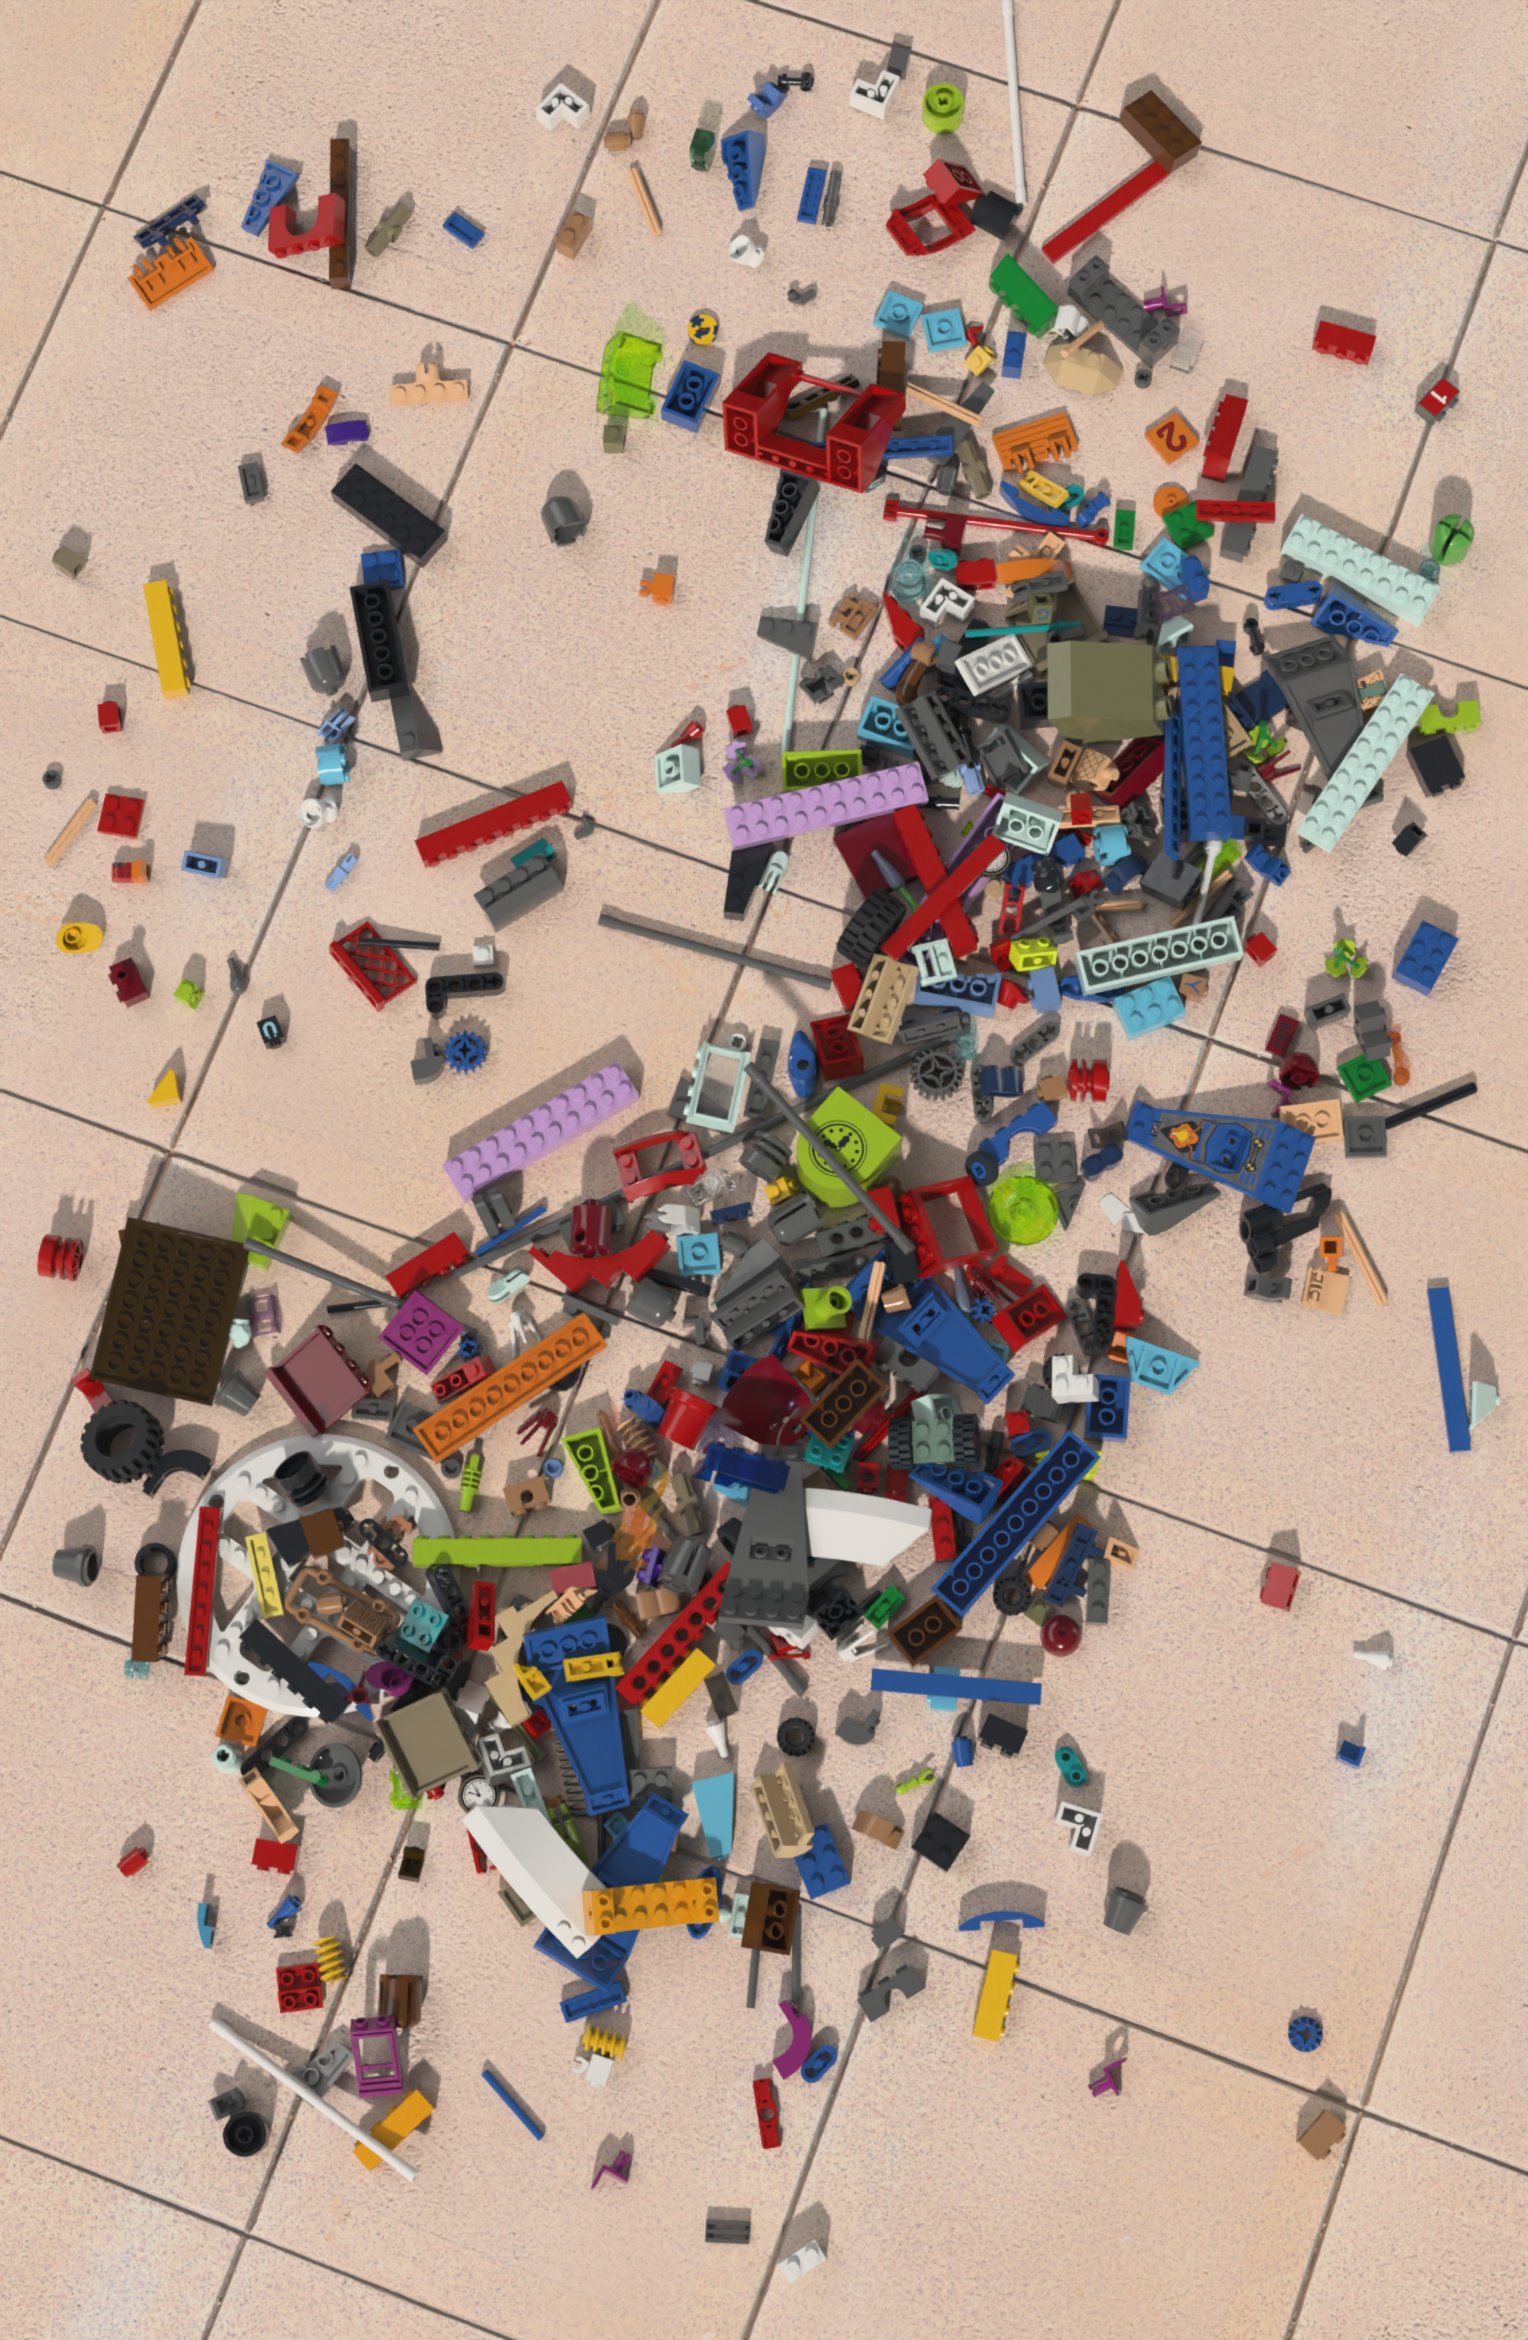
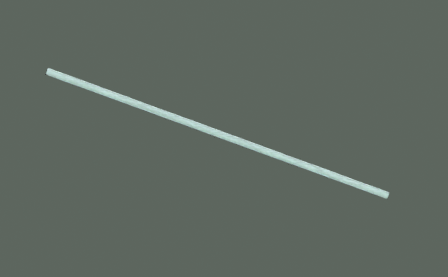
[781,408,828,756]

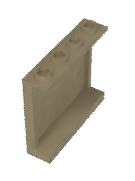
[1005,578,1109,678]
[374,1687,483,1800]

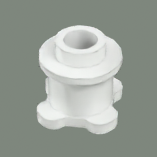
[485,1710,513,1738]

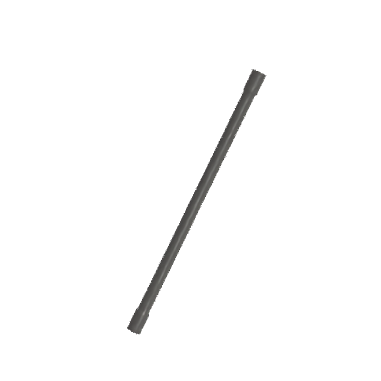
[598,913,832,991]
[743,1062,915,1255]
[243,1237,478,1340]
[639,1495,808,1697]

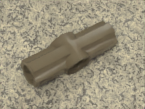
[364,204,412,257]
[956,440,992,500]
[670,1472,706,1537]

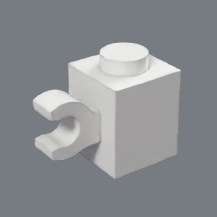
[572,2054,615,2089]

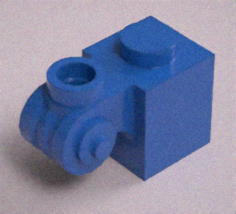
[623,1389,665,1430]

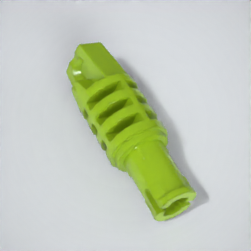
[459,1454,483,1513]

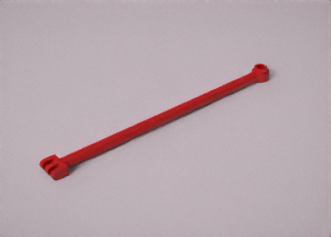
[883,499,1109,546]

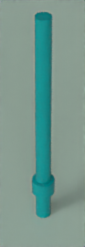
[965,620,1081,638]

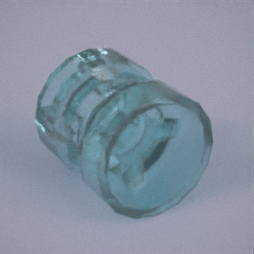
[1417,559,1440,583]
[955,1035,977,1060]
[124,1658,149,1679]

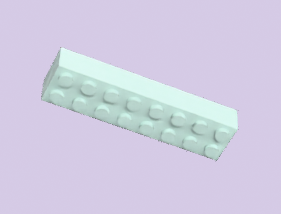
[1280,514,1441,628]
[1074,916,1244,996]

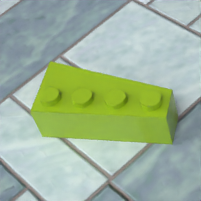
[560,1427,625,1516]

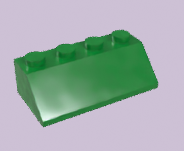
[989,253,1058,339]

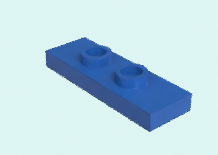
[797,167,827,225]
[559,1980,628,2023]

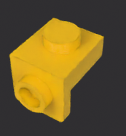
[964,345,997,376]
[764,1177,799,1206]

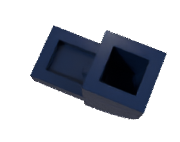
[1102,852,1150,895]

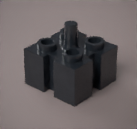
[807,1576,864,1641]

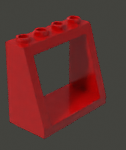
[894,1175,1000,1279]

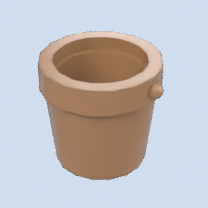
[881,1283,912,1313]

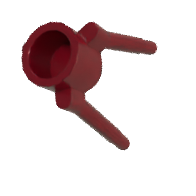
[1255,740,1301,782]
[972,1276,1015,1324]
[517,1408,558,1457]
[344,1670,380,1704]

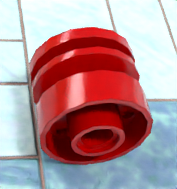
[1067,1059,1110,1102]
[37,1234,84,1282]

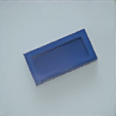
[442,212,485,250]

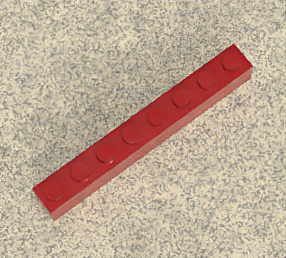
[414,781,573,868]
[893,804,979,959]

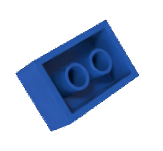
[661,360,720,433]
[1392,920,1459,997]
[1083,1374,1131,1443]
[794,1822,851,1900]

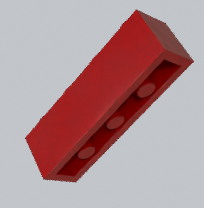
[385,1231,470,1300]

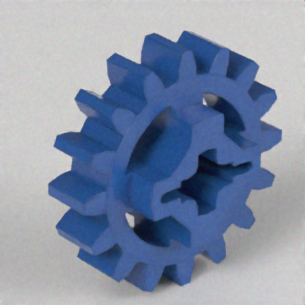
[443,1030,488,1075]

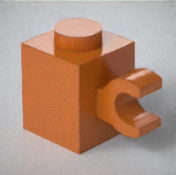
[639,573,675,605]
[1320,1236,1344,1271]

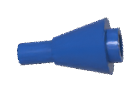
[266,1894,302,1929]

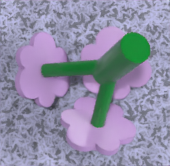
[722,740,762,784]

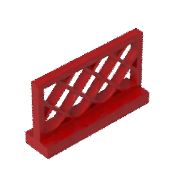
[329,921,417,1012]

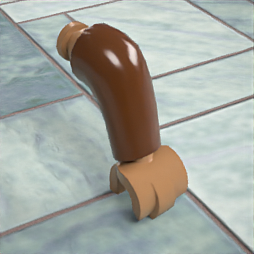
[895,641,937,706]

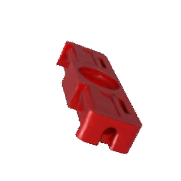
[753,2078,782,2149]

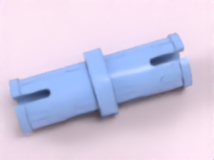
[324,853,358,893]

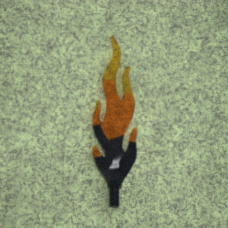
[590,1472,667,1616]

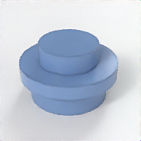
[543,1458,564,1479]

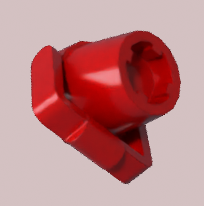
[997,978,1030,1010]

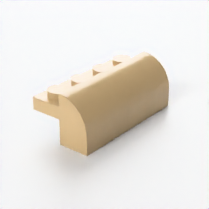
[847,953,919,1045]
[751,1762,815,1858]

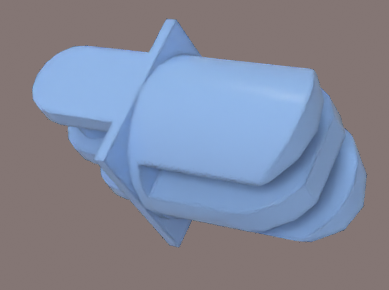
[317,707,356,745]

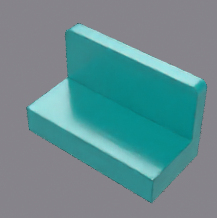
[511,838,556,868]

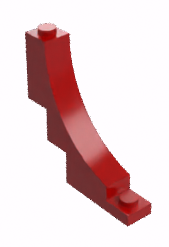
[528,1229,671,1295]

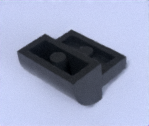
[970,191,1024,240]

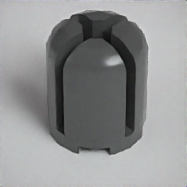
[767,1190,826,1247]
[657,1536,711,1597]

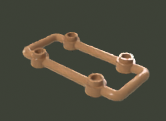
[283,1566,400,1657]

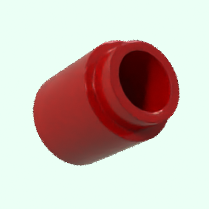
[117,1846,150,1877]

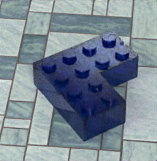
[692,1441,791,1495]

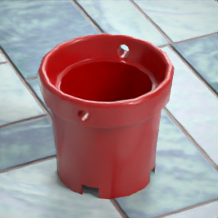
[656,1385,721,1451]

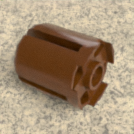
[378,1974,423,2028]

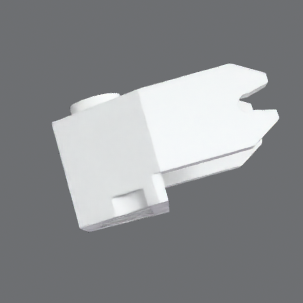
[643,1204,700,1238]

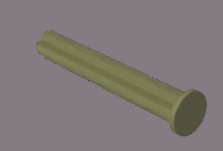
[490,1694,549,1765]

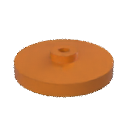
[1153,486,1189,518]

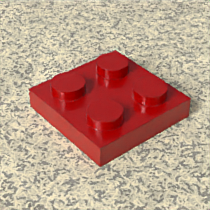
[97,793,146,839]

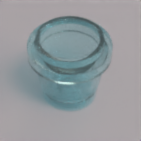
[889,559,928,602]

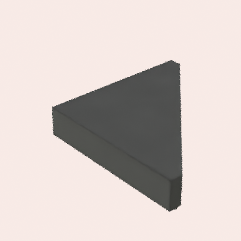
[1049,1182,1086,1231]

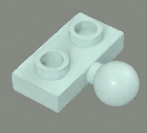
[719,1893,749,1939]

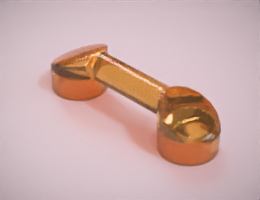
[1386,1031,1410,1087]

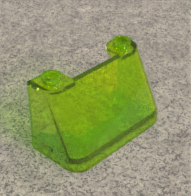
[596,331,663,419]

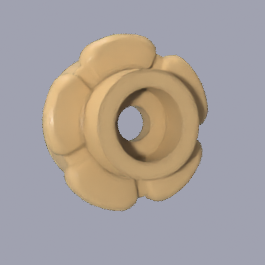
[841,667,861,686]

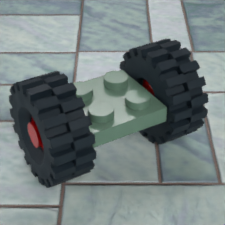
[887,1413,981,1470]

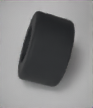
[717,1517,742,1555]

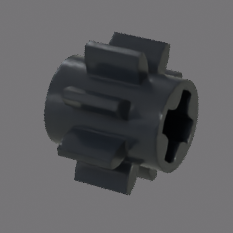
[859,740,880,766]

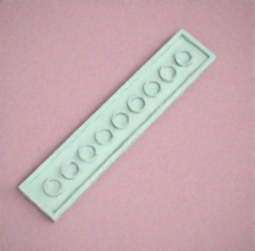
[1296,673,1435,853]

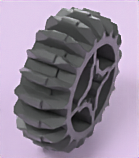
[909,1047,964,1102]

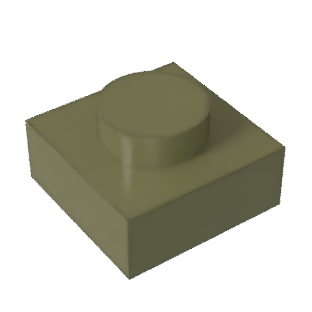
[1024,1597,1053,1627]

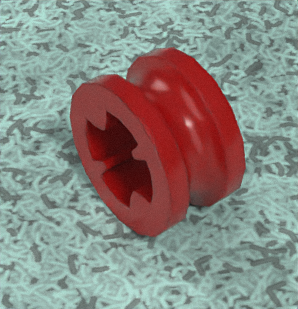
[966,1262,985,1282]

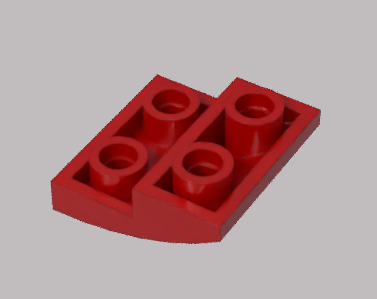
[276,1962,324,2014]

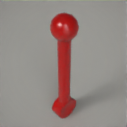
[768,1651,811,1661]

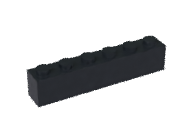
[239,1618,351,1724]

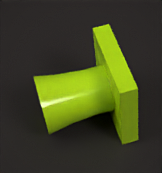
[800,1285,852,1331]

